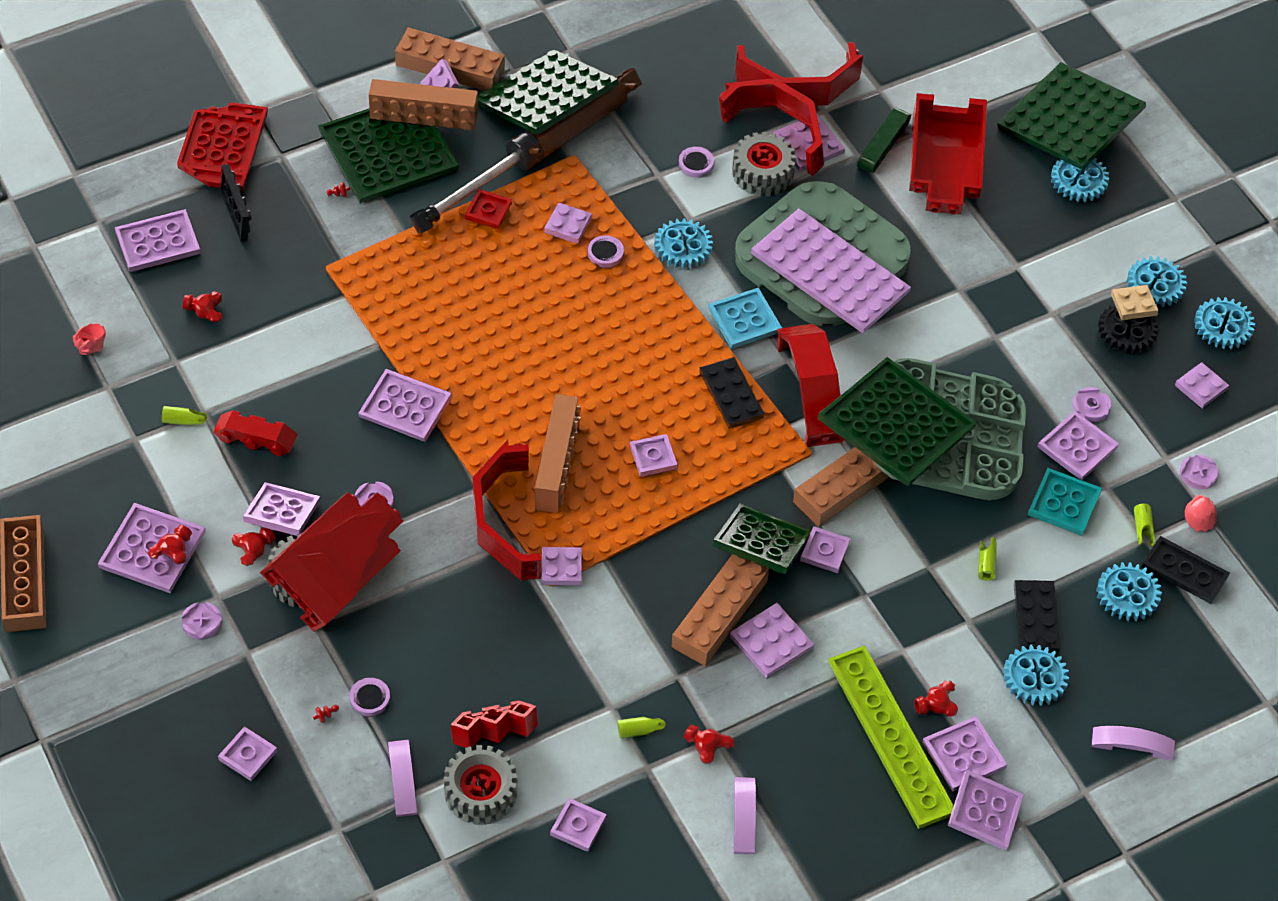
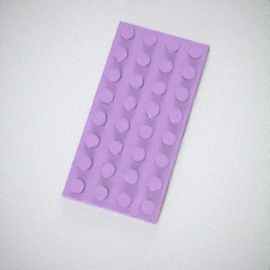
[751,209,911,333]

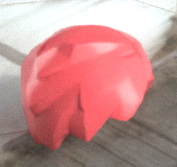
[73,323,106,355]
[1185,495,1217,532]

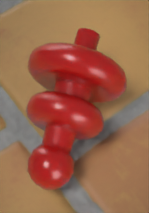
[326,182,350,197]
[312,704,339,723]

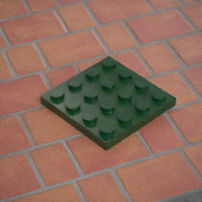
[712,504,811,574]

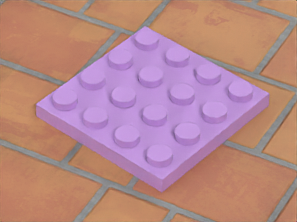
[98,503,206,593]

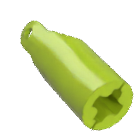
[162,406,208,425]
[1134,504,1155,546]
[978,537,997,581]
[617,717,665,739]

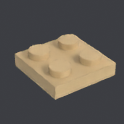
[1111,285,1158,320]

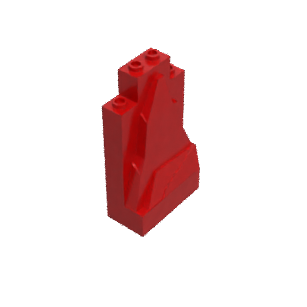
[909,93,987,215]
[260,492,403,632]

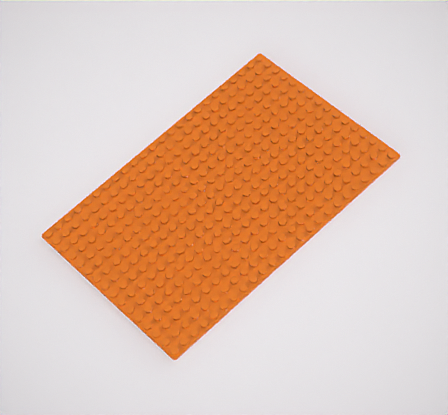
[326,155,811,587]

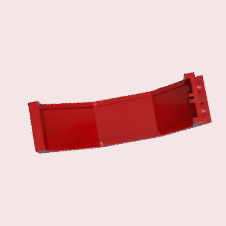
[735,42,863,106]
[719,78,824,176]
[777,324,844,447]
[473,439,541,581]

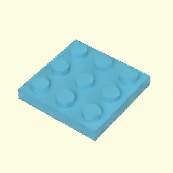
[708,288,782,349]

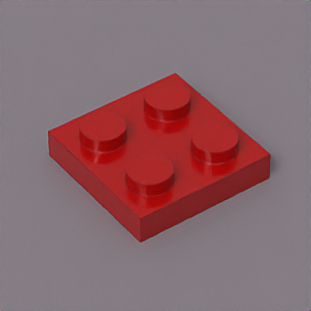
[465,189,512,229]

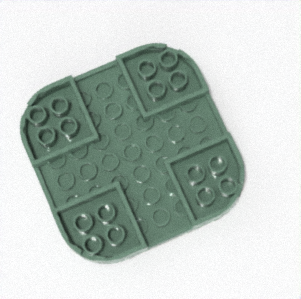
[735,181,911,326]
[873,358,1026,500]

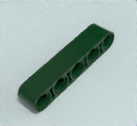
[857,107,911,173]

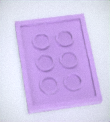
[115,209,201,272]
[358,369,452,442]

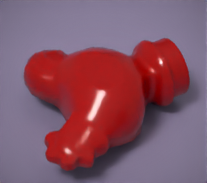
[182,291,222,322]
[148,525,192,565]
[232,528,275,566]
[914,680,958,717]
[683,724,734,764]

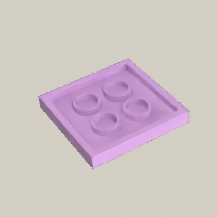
[773,114,845,172]
[1038,411,1119,480]
[243,482,320,536]
[729,603,814,679]
[922,716,1007,792]
[948,770,1024,851]

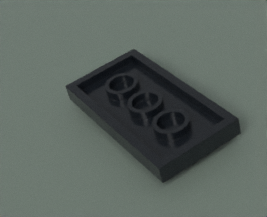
[220,164,252,242]
[699,357,764,429]
[1141,536,1230,604]
[1014,580,1060,653]

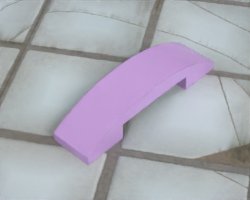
[1091,726,1175,760]
[388,740,417,817]
[733,777,756,854]

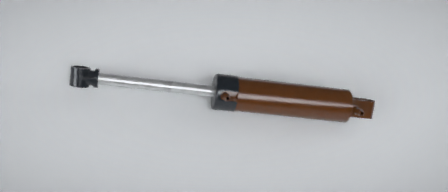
[409,68,642,234]

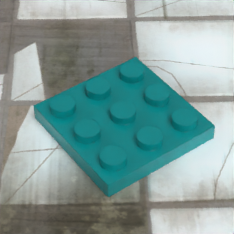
[1028,468,1102,536]

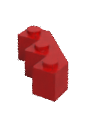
[213,410,298,457]
[451,700,538,748]

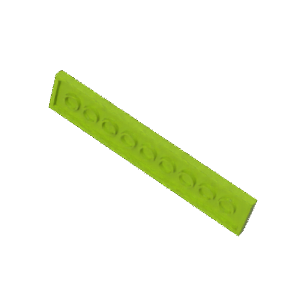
[828,645,954,829]

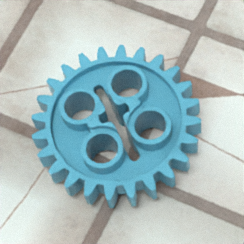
[1051,158,1109,202]
[654,218,713,269]
[1127,256,1187,307]
[1194,297,1255,349]
[1096,562,1162,621]
[1003,645,1069,706]

